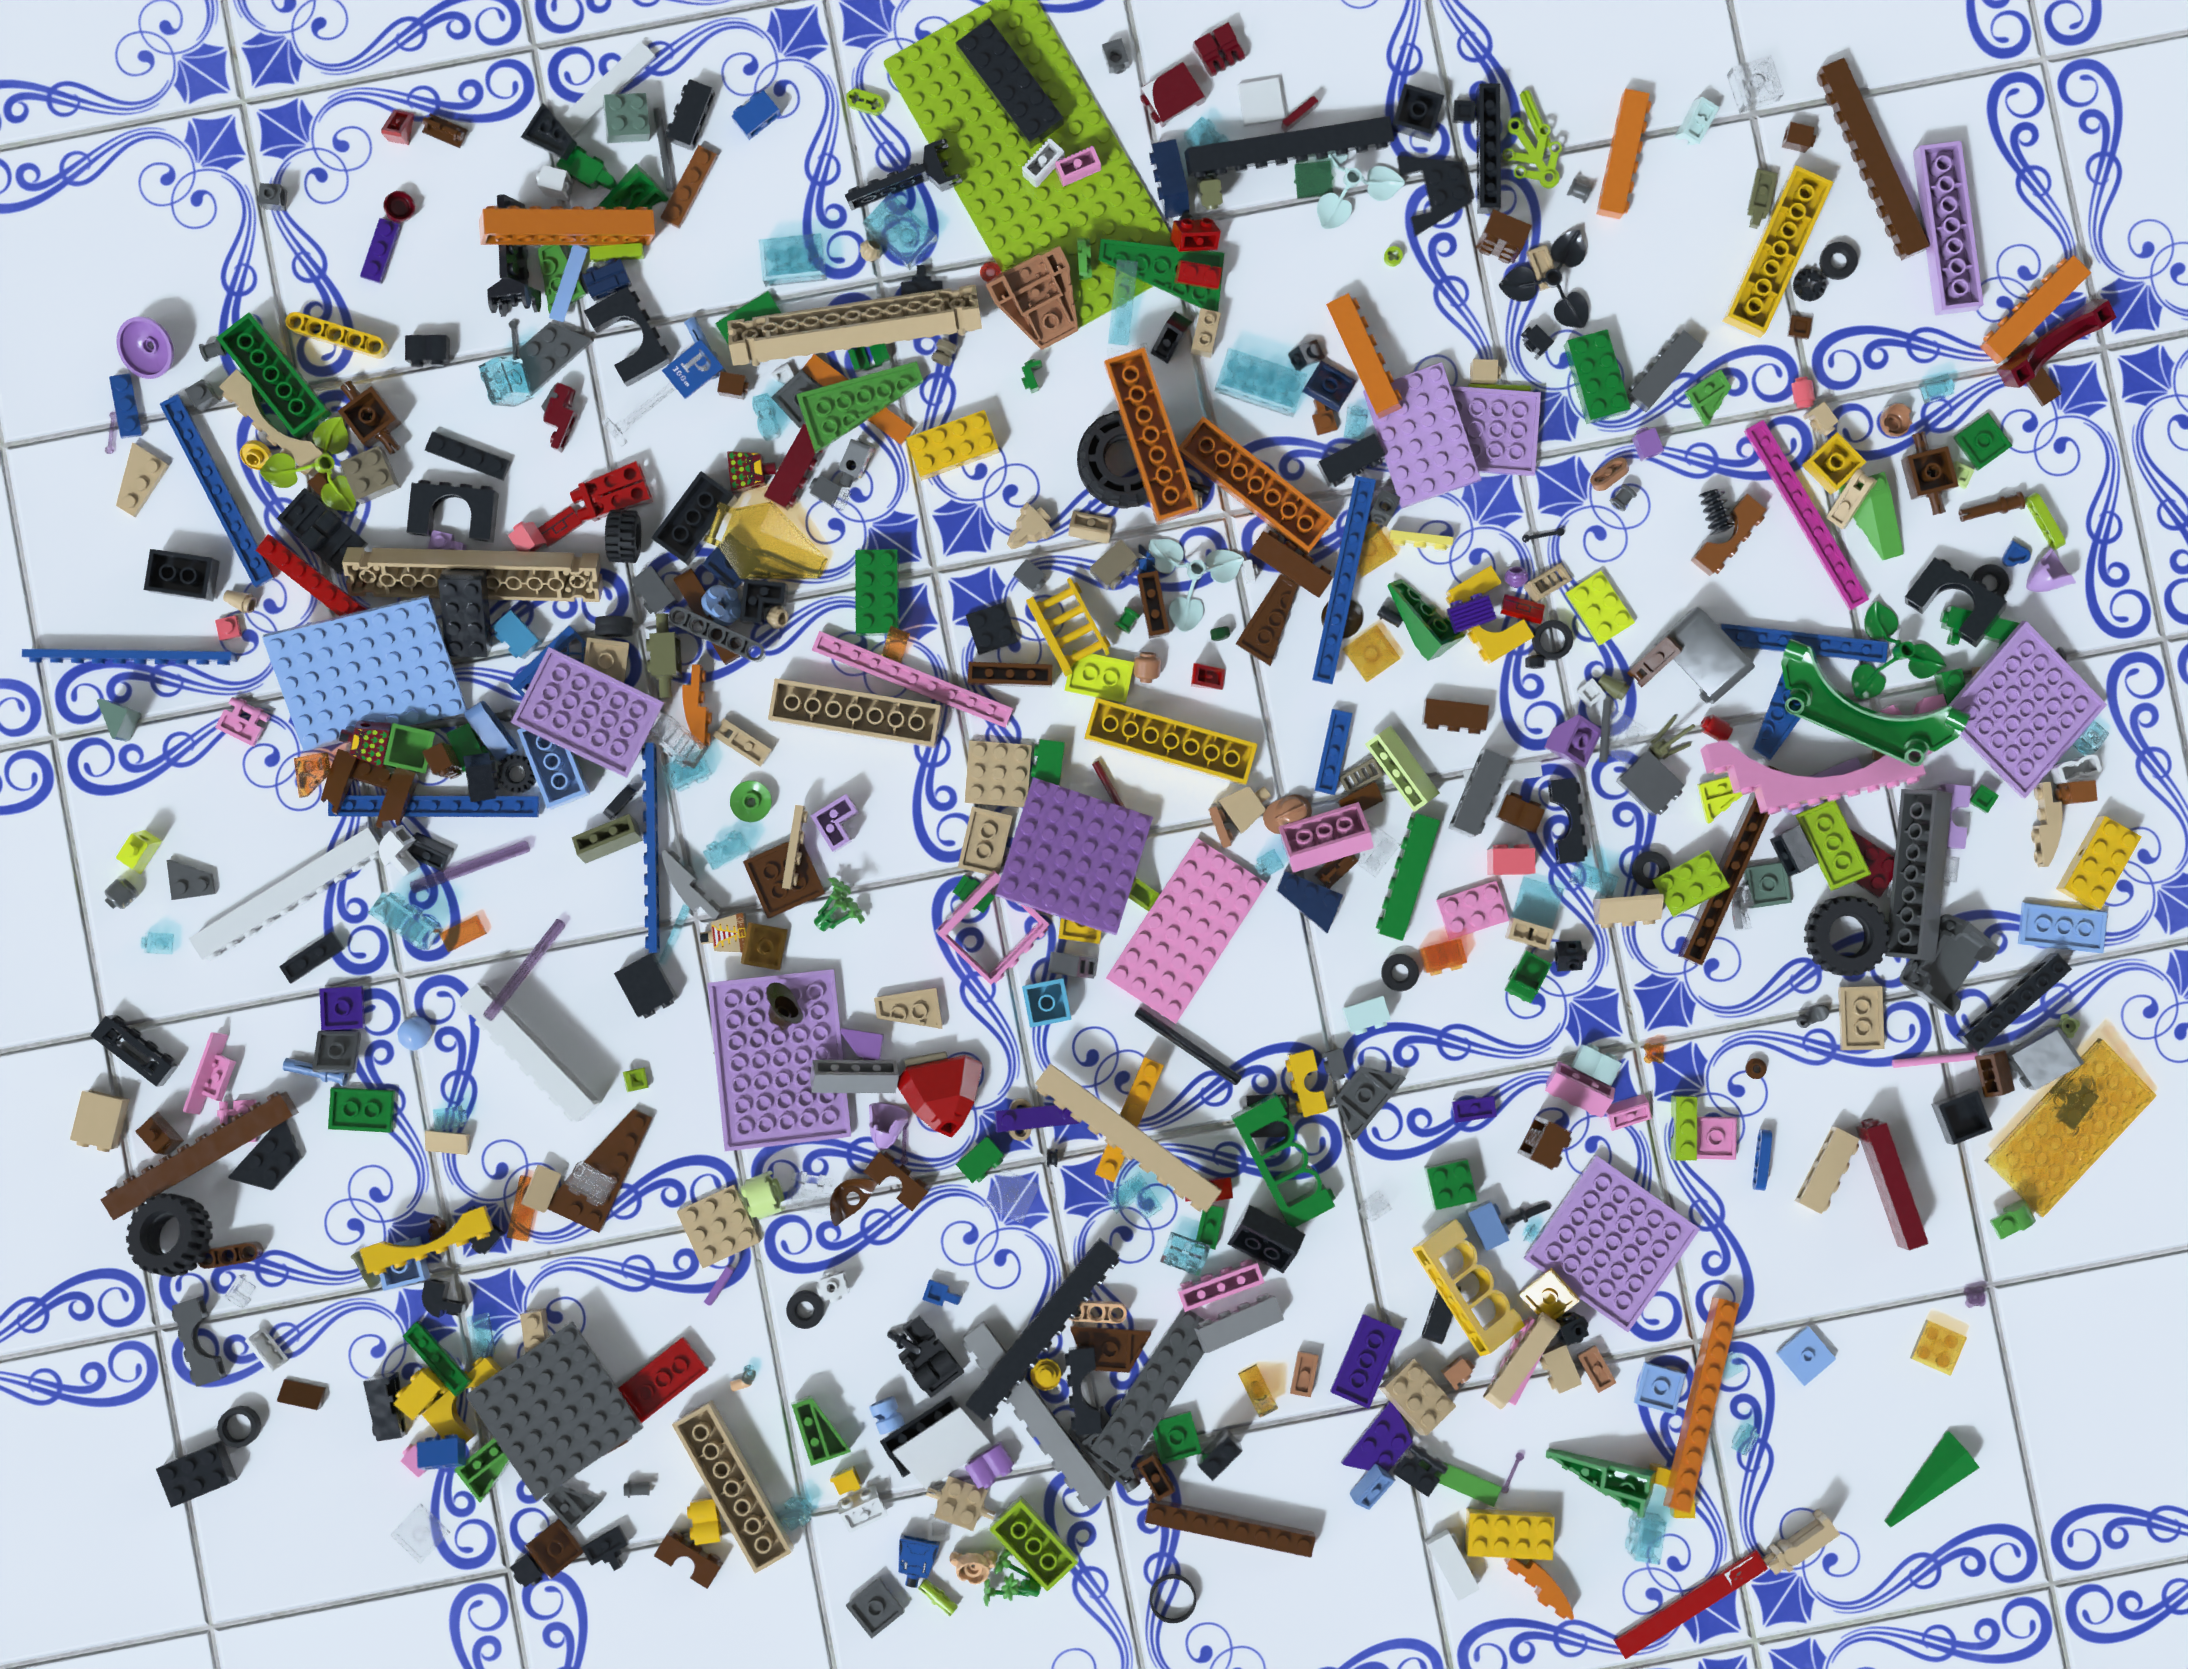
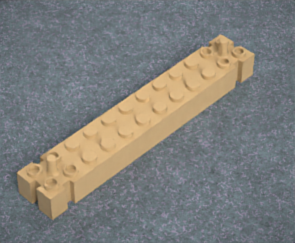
[727,285,982,366]
[342,547,603,602]

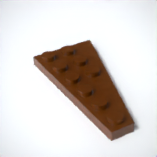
[547,1109,653,1233]

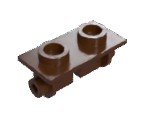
[422,113,468,149]
[1314,854,1359,889]

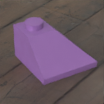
[1544,715,1601,768]

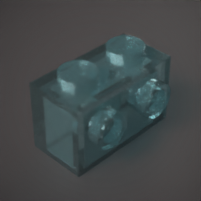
[1184,116,1230,147]
[662,750,712,792]
[703,830,752,871]
[1160,1231,1210,1276]

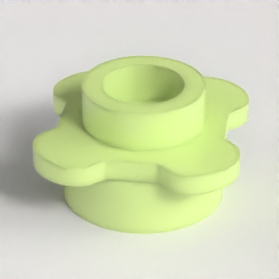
[2055,1014,2080,1038]

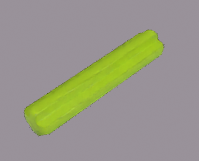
[1519,90,1552,149]

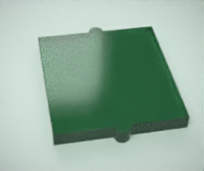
[1293,161,1334,199]

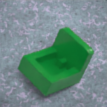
[1021,359,1043,394]

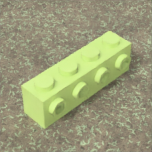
[1365,725,1440,812]

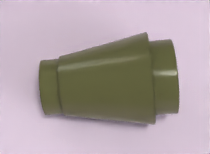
[1597,674,1630,701]

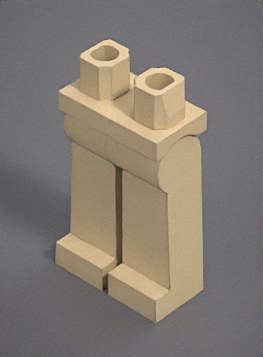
[1762,1509,1840,1575]

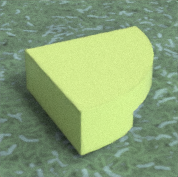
[1953,461,1975,489]

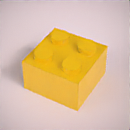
[1801,432,1866,495]
[394,1367,446,1420]

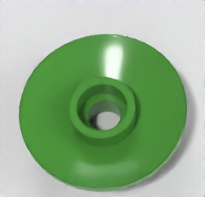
[730,781,772,822]

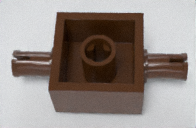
[338,380,402,455]
[1901,431,1959,516]

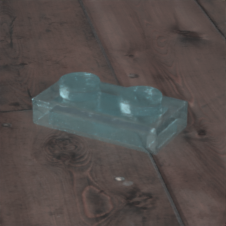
[466,1312,496,1359]

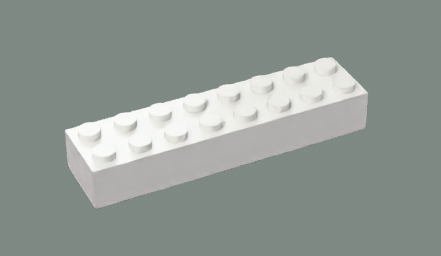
[458,983,601,1122]

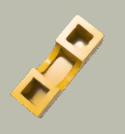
[1285,1049,1328,1117]

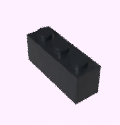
[666,79,715,151]
[1317,433,1386,487]

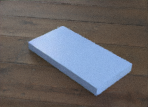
[2018,902,2107,953]

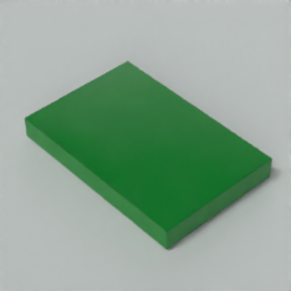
[715,291,781,346]
[328,1087,395,1133]

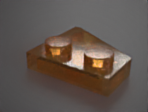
[294,752,331,798]

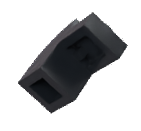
[422,1278,467,1318]

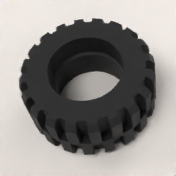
[1804,896,1891,976]
[126,1193,213,1277]

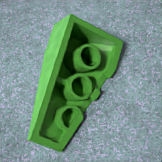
[1839,471,1904,561]

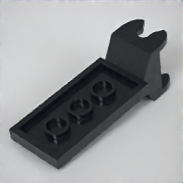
[844,139,963,211]
[487,194,541,317]

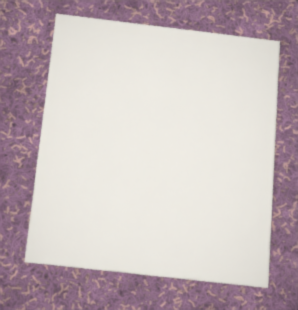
[892,1408,993,1490]

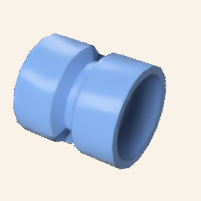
[869,1396,905,1435]

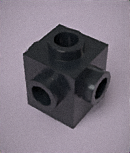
[1554,941,1587,971]
[1556,1312,1589,1346]

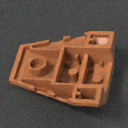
[985,246,1078,350]

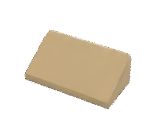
[1068,511,1114,544]
[425,1130,470,1155]
[521,1165,562,1213]

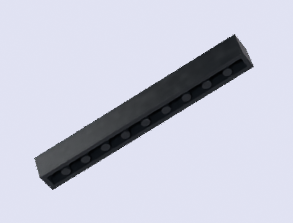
[1184,116,1394,179]
[965,1237,1120,1422]

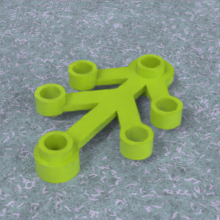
[1502,117,1562,189]

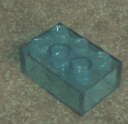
[862,192,938,271]
[758,233,827,287]
[368,891,444,950]

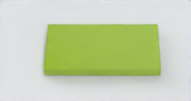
[1795,801,1871,891]

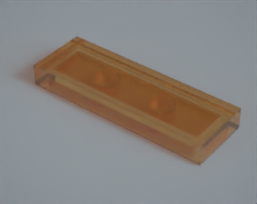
[506,1175,535,1242]

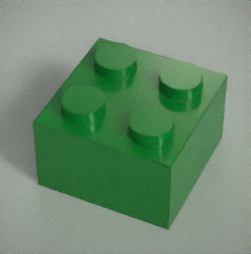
[1424,1158,1477,1210]

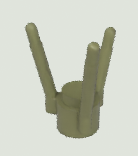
[1648,715,1695,760]

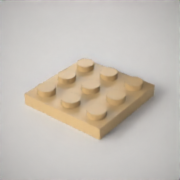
[964,740,1032,808]
[676,1184,761,1269]

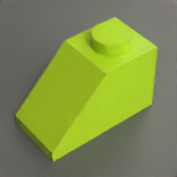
[1128,877,1160,912]

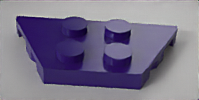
[1341,1401,1413,1472]

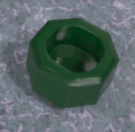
[1210,626,1230,641]

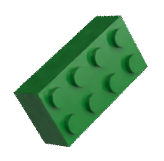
[1563,329,1631,425]
[855,549,899,636]

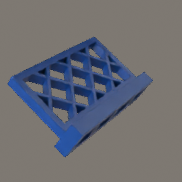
[509,625,586,697]

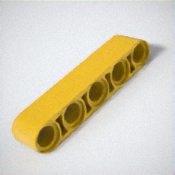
[285,312,389,359]

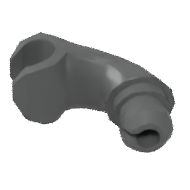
[1796,1005,1830,1028]

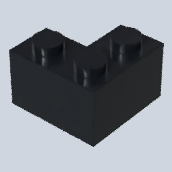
[740,579,789,625]

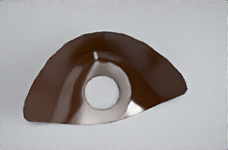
[830,1178,878,1226]

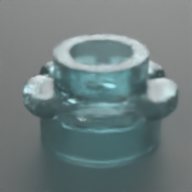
[1521,1224,1540,1244]

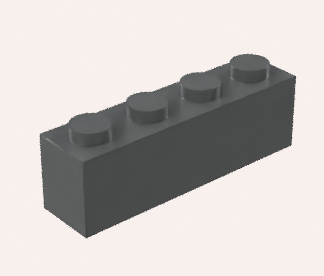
[1627,330,1703,413]

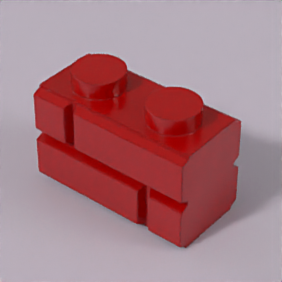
[1175,260,1222,290]

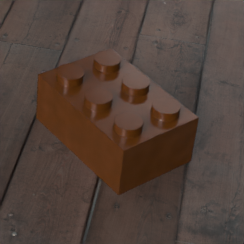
[1475,209,1532,264]

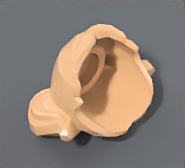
[949,1550,998,1585]

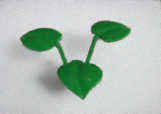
[1851,601,1947,699]

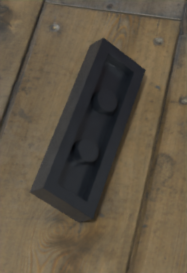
[279,932,345,984]

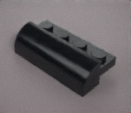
[879,1395,964,1478]

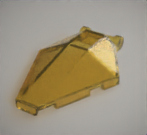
[703,501,828,579]

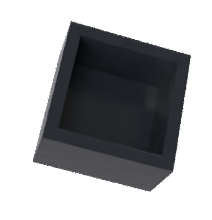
[1931,1089,1993,1145]

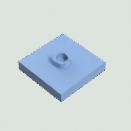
[1776,1326,1836,1386]
[1633,1361,1686,1414]

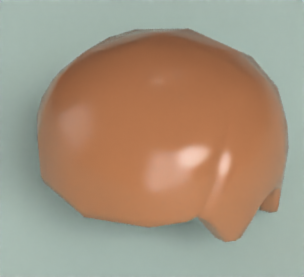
[1880,403,1912,437]

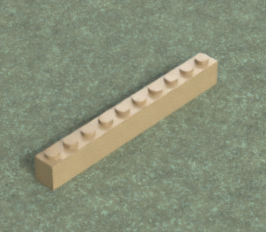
[1035,1063,1221,1212]

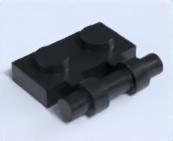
[1393,1444,1448,1498]

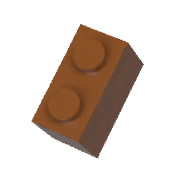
[2054,780,2098,805]

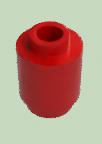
[1700,714,1733,742]

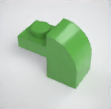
[1989,1199,2036,1240]

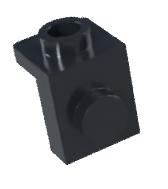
[1288,339,1326,372]

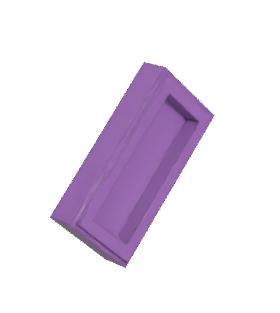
[704,1264,735,1306]

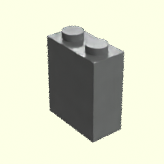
[1616,750,1685,816]

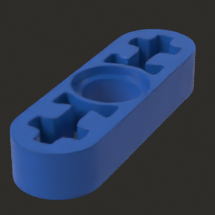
[1752,1129,1772,1191]

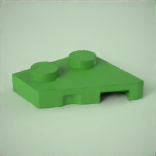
[1684,369,1731,426]

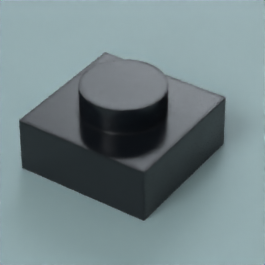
[1453,100,1475,124]

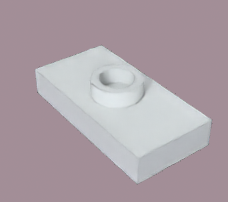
[245,1327,289,1374]

